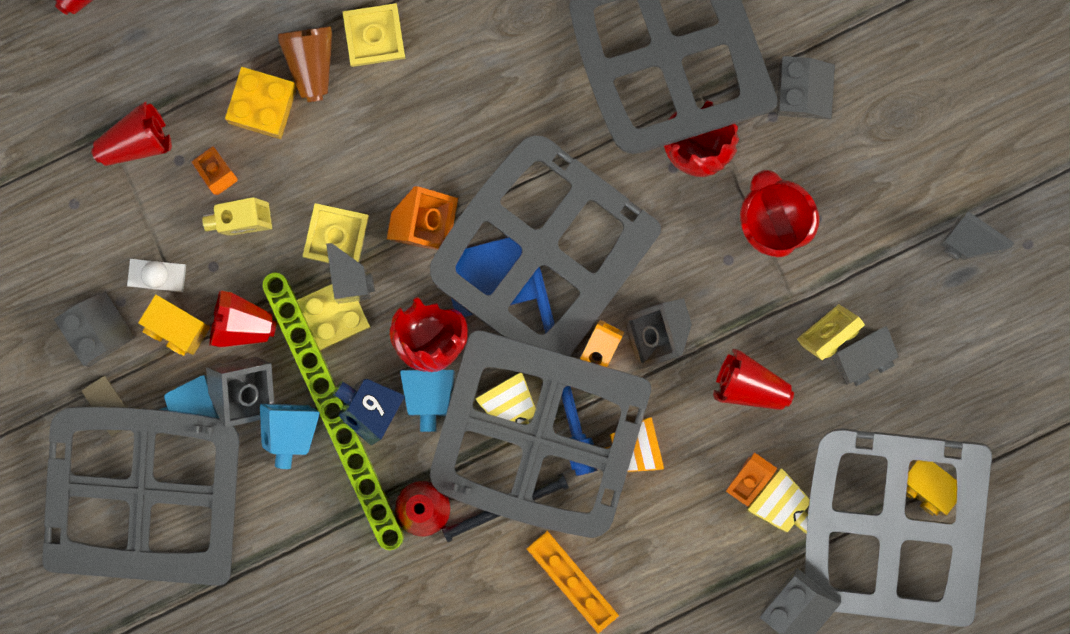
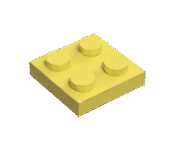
[343,3,405,67]
[303,203,369,263]
[297,284,371,350]
[797,304,865,360]

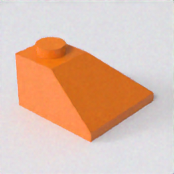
[387,186,458,250]

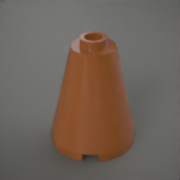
[278,26,332,102]

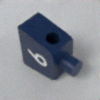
[333,379,405,446]

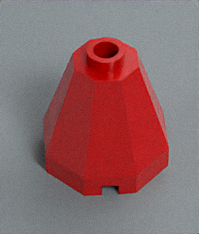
[209,291,277,348]

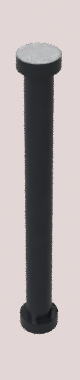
[441,473,569,543]

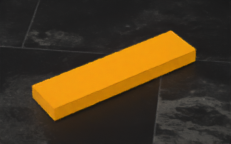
[526,531,619,634]

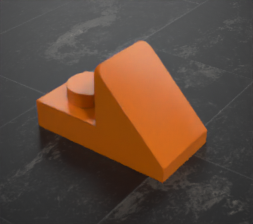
[192,146,238,195]
[726,452,777,507]

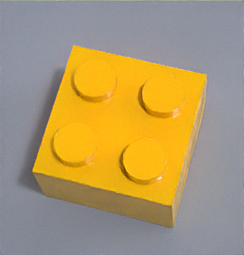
[225,67,297,139]
[138,294,210,356]
[906,460,957,516]

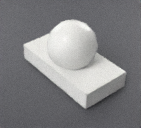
[127,259,186,292]

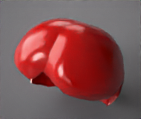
[740,170,820,257]

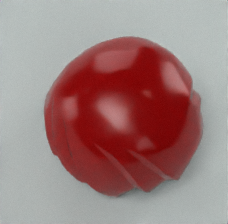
[664,100,739,177]
[390,297,468,372]

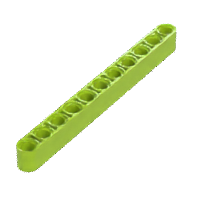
[263,273,404,550]

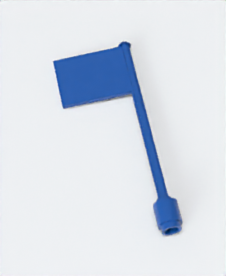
[451,238,598,476]

